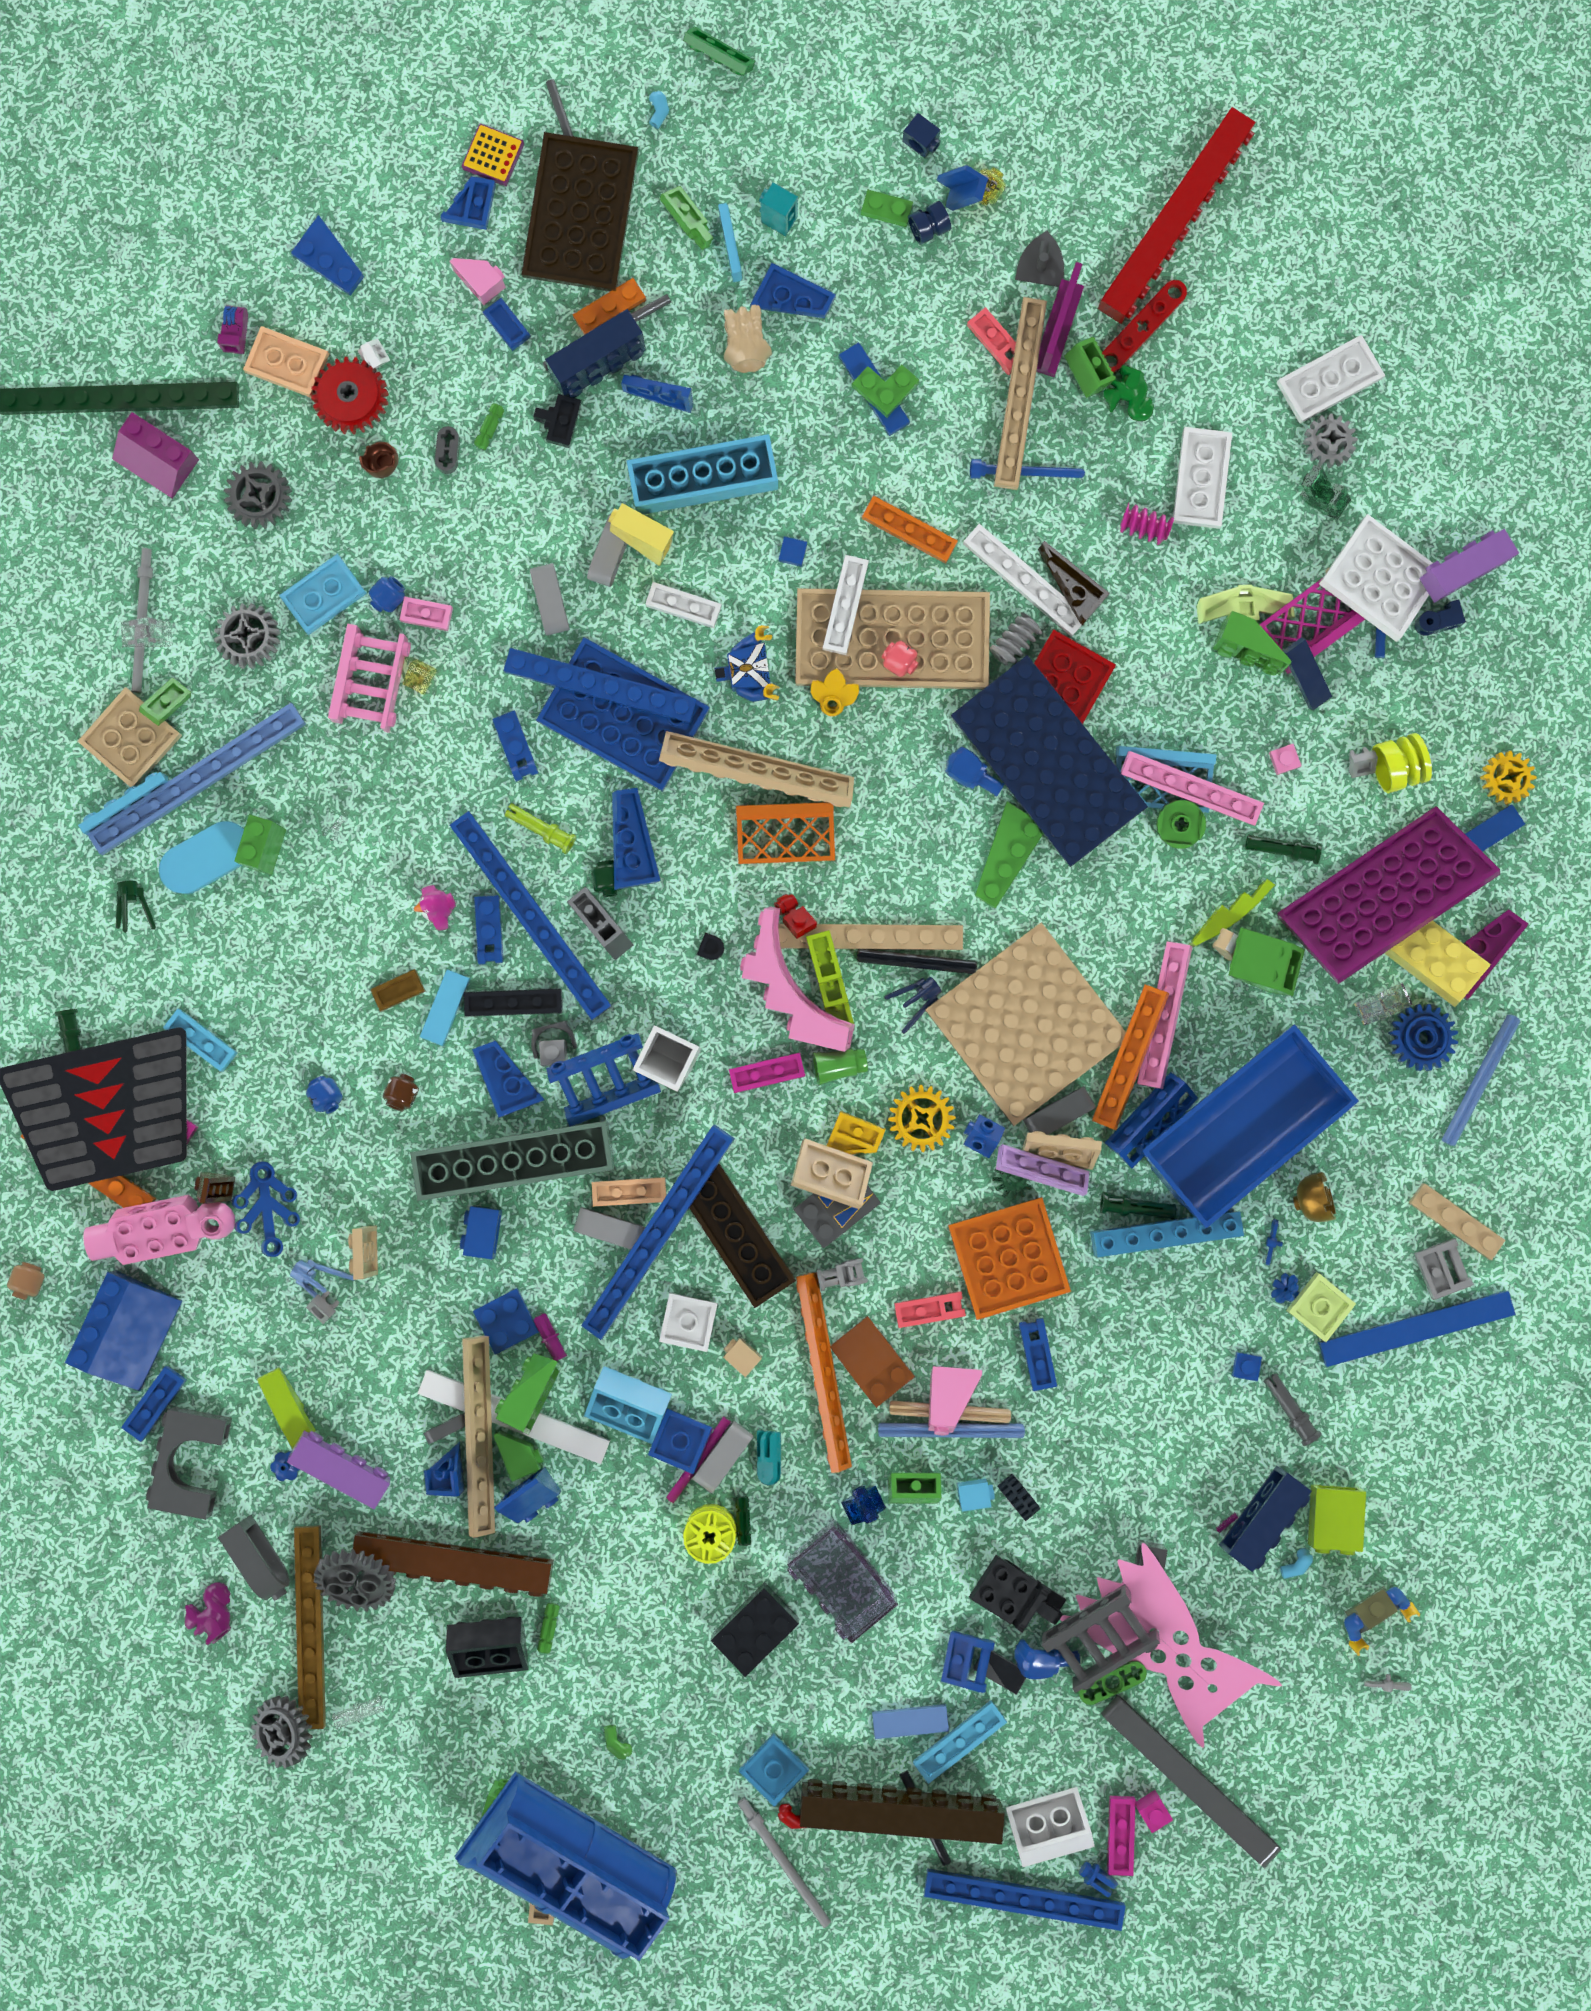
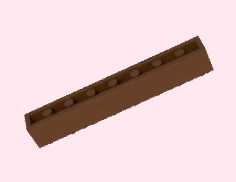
[353,1531,554,1597]

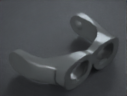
[531,1021,577,1059]

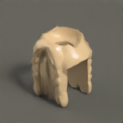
[724,305,772,373]

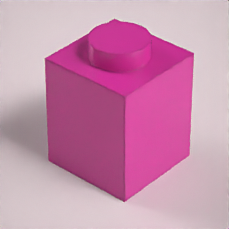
[1136,1790,1173,1833]

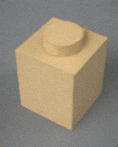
[723,1337,762,1377]

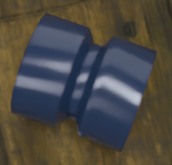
[908,201,952,245]

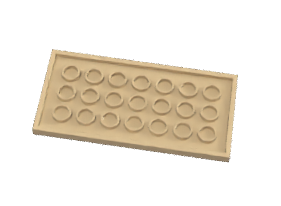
[795,588,990,689]

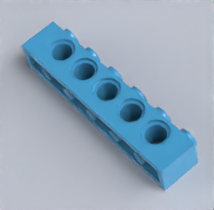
[1090,1210,1244,1257]

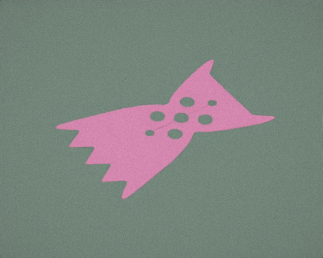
[1060,1543,1282,1748]

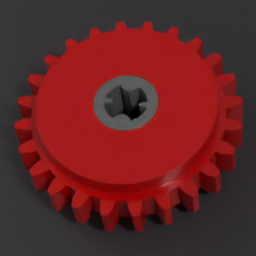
[311,357,389,435]

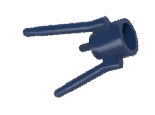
[884,976,942,1034]

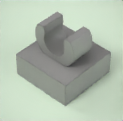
[1349,747,1378,778]
[306,1291,339,1324]

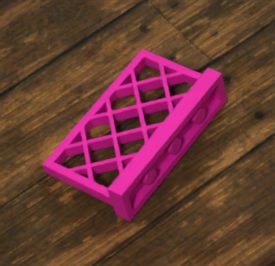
[1259,578,1365,674]

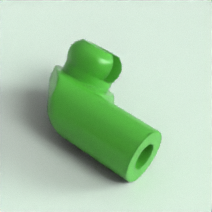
[604,1725,633,1760]

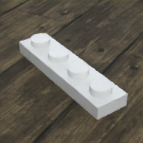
[823,555,869,655]

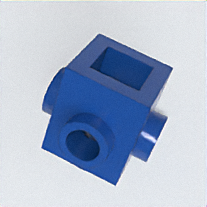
[963,1114,1005,1158]

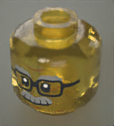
[979,167,1006,206]

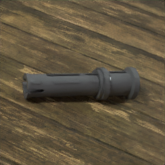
[1263,1373,1322,1446]

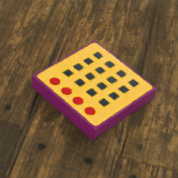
[462,123,524,187]

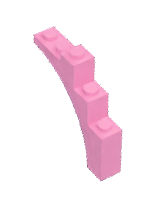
[740,906,855,1052]

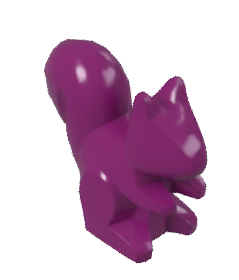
[185,1582,231,1646]

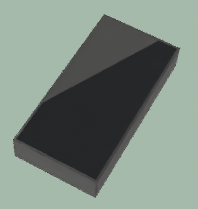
[973,1650,1026,1695]

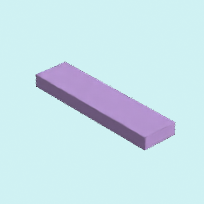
[996,1144,1089,1196]

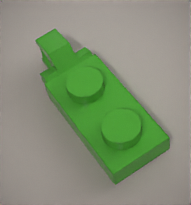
[660,186,713,250]

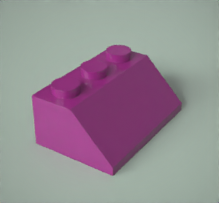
[112,412,199,499]

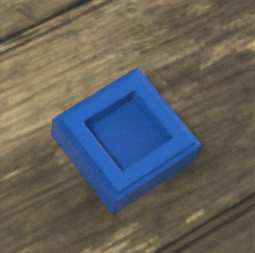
[779,536,807,567]

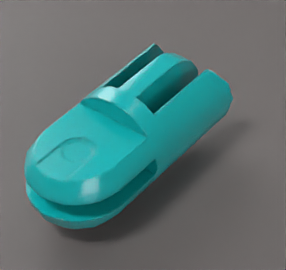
[757,1430,781,1486]

